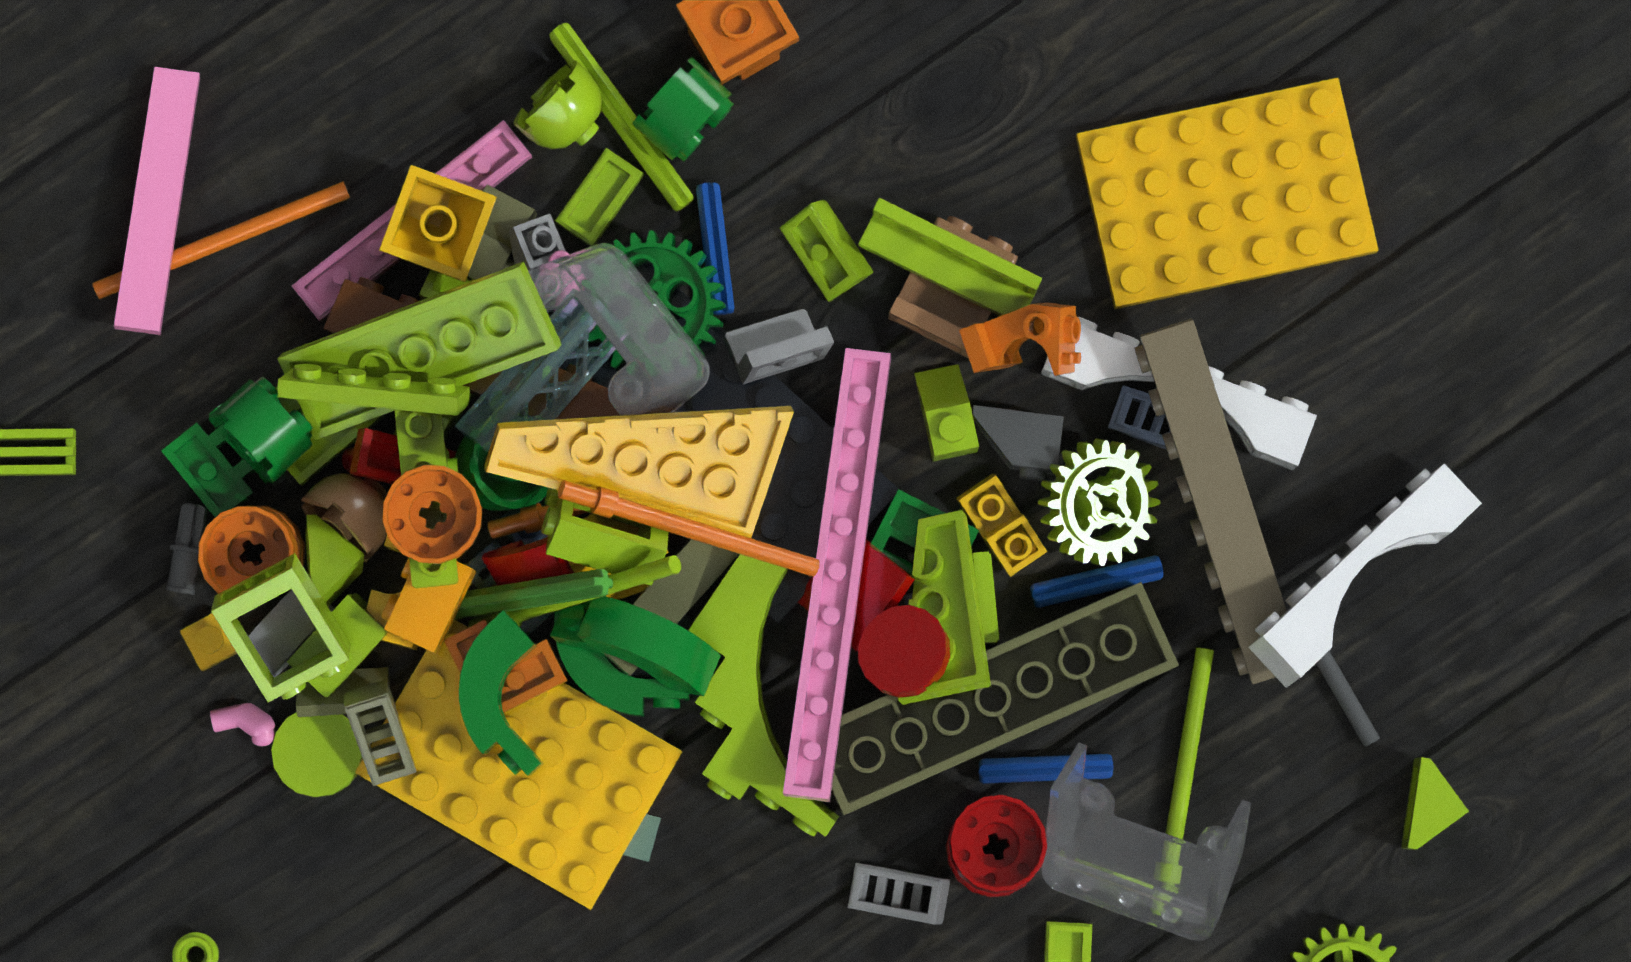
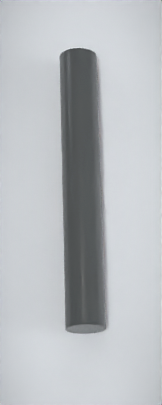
[1316,651,1380,747]

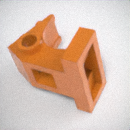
[959,302,1081,376]

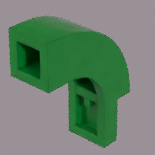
[550,596,721,696]
[459,610,544,776]
[554,610,690,717]

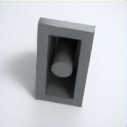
[972,405,1064,481]

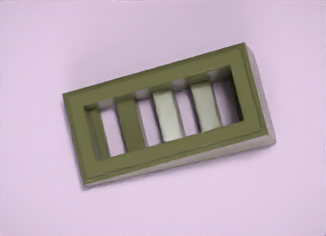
[343,680,417,786]

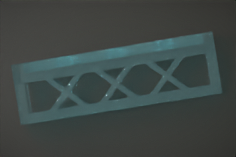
[455,289,629,453]

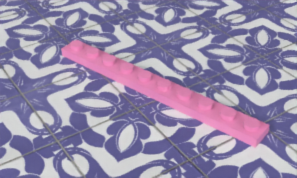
[783,348,891,802]

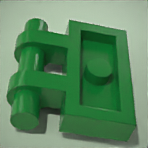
[161,404,270,517]

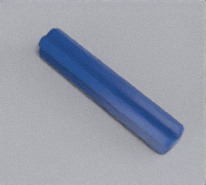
[696,182,735,315]
[1030,555,1164,608]
[978,754,1113,784]

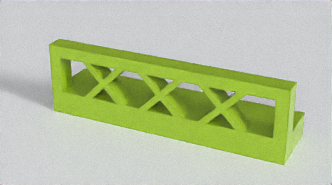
[859,198,1042,316]

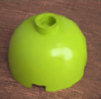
[513,60,602,149]

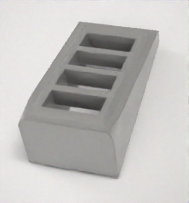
[848,863,950,925]

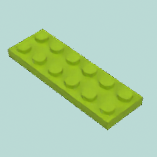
[277,261,562,440]

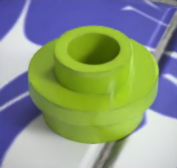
[172,932,219,962]

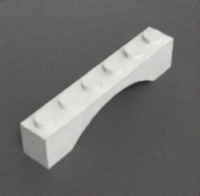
[1040,317,1317,470]
[1248,464,1482,688]

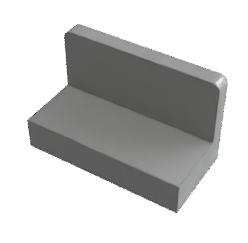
[724,309,834,384]

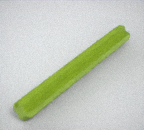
[549,23,693,212]

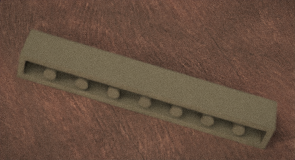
[1134,319,1287,684]

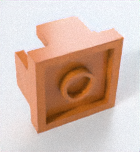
[676,0,799,84]

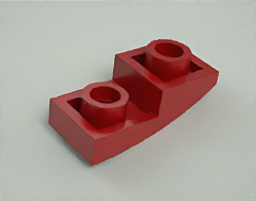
[481,537,574,586]

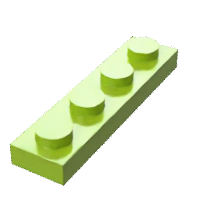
[278,364,470,416]

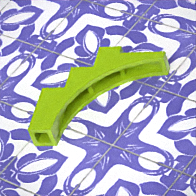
[688,554,839,837]

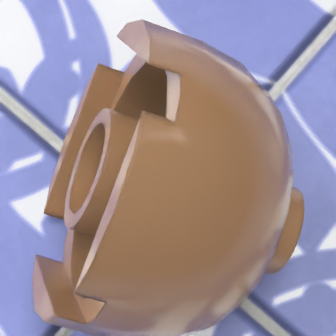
[301,473,387,562]

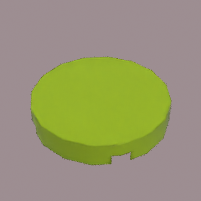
[271,712,362,797]

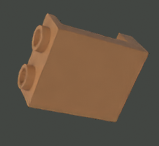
[888,216,1018,358]

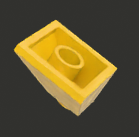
[379,165,497,282]

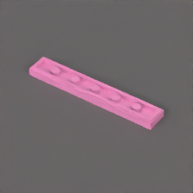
[114,67,200,335]
[292,120,532,322]

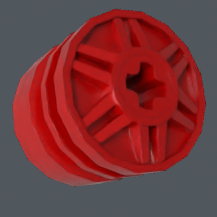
[946,795,1047,898]

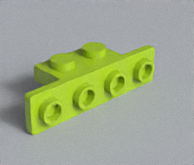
[395,410,460,588]

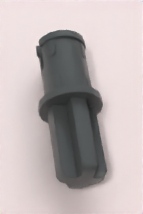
[165,503,208,595]

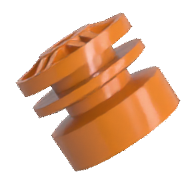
[383,465,482,564]
[198,505,305,594]

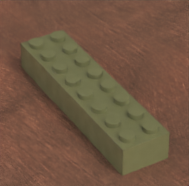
[832,582,1179,816]

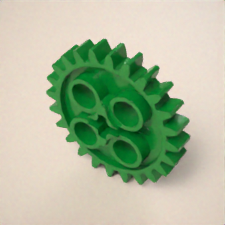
[577,230,726,379]

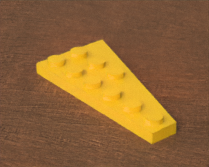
[484,406,794,538]

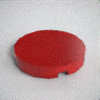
[858,605,950,698]

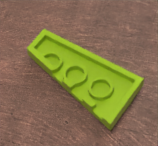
[898,510,991,705]

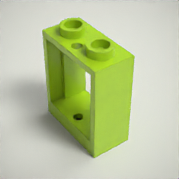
[541,488,669,586]
[211,553,351,702]

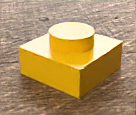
[180,614,237,672]

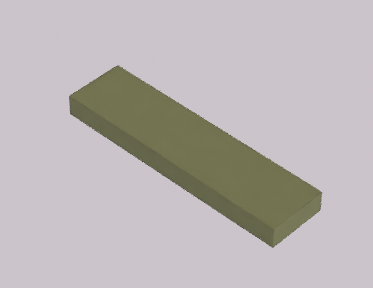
[603,539,739,676]

